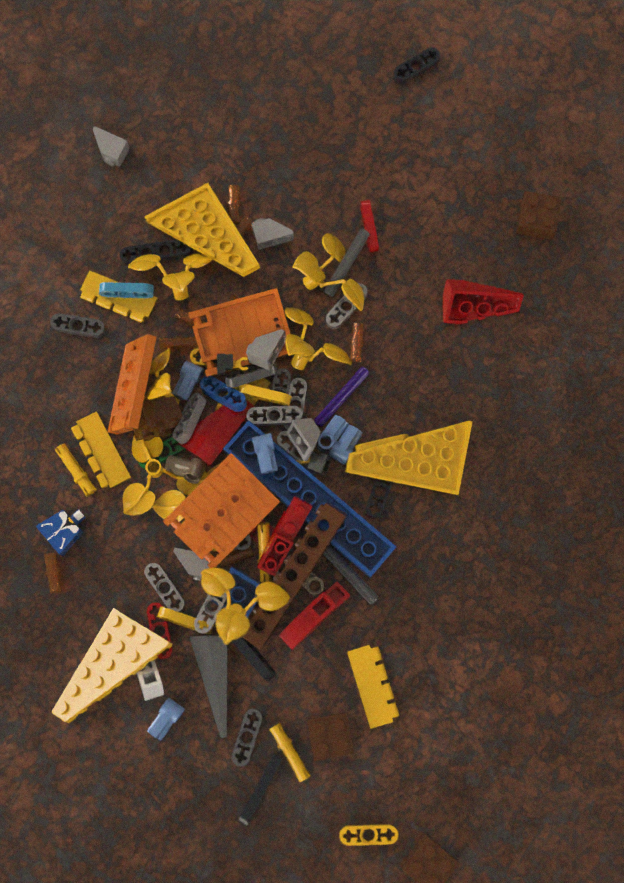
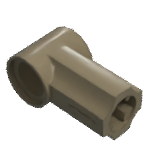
[165,455,207,484]
[288,561,325,597]

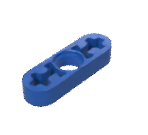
[200,376,247,412]

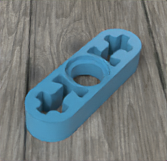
[99,282,154,298]

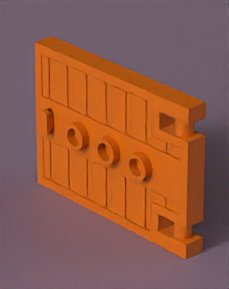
[188,288,290,377]
[107,334,157,435]
[163,453,280,568]

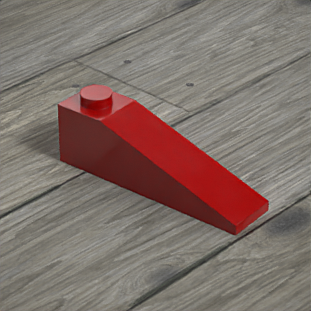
[443,279,524,324]
[178,400,254,466]

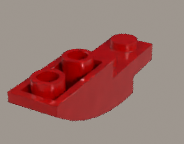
[257,496,312,577]
[279,581,350,650]

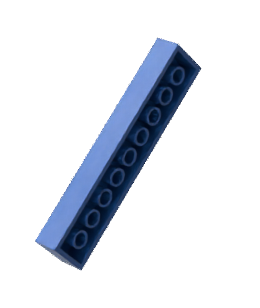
[223,420,396,578]

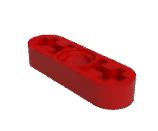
[360,200,379,253]
[147,602,173,659]

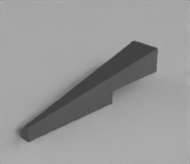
[190,636,228,737]

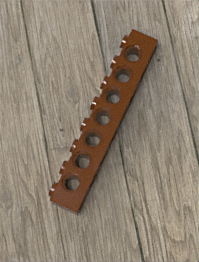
[241,502,348,650]

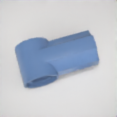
[172,361,204,401]
[316,415,349,453]
[328,424,363,465]
[252,433,278,474]
[147,698,185,741]

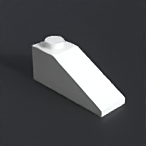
[137,660,164,701]

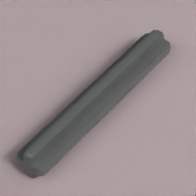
[324,229,370,297]
[323,545,378,605]

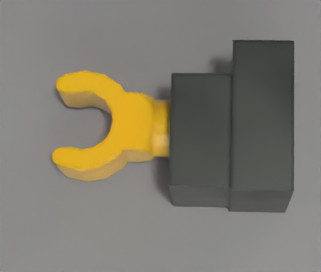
[217,354,248,375]
[296,453,332,477]

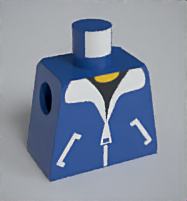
[36,509,86,556]

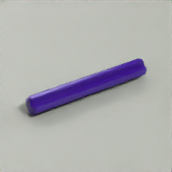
[314,367,369,427]

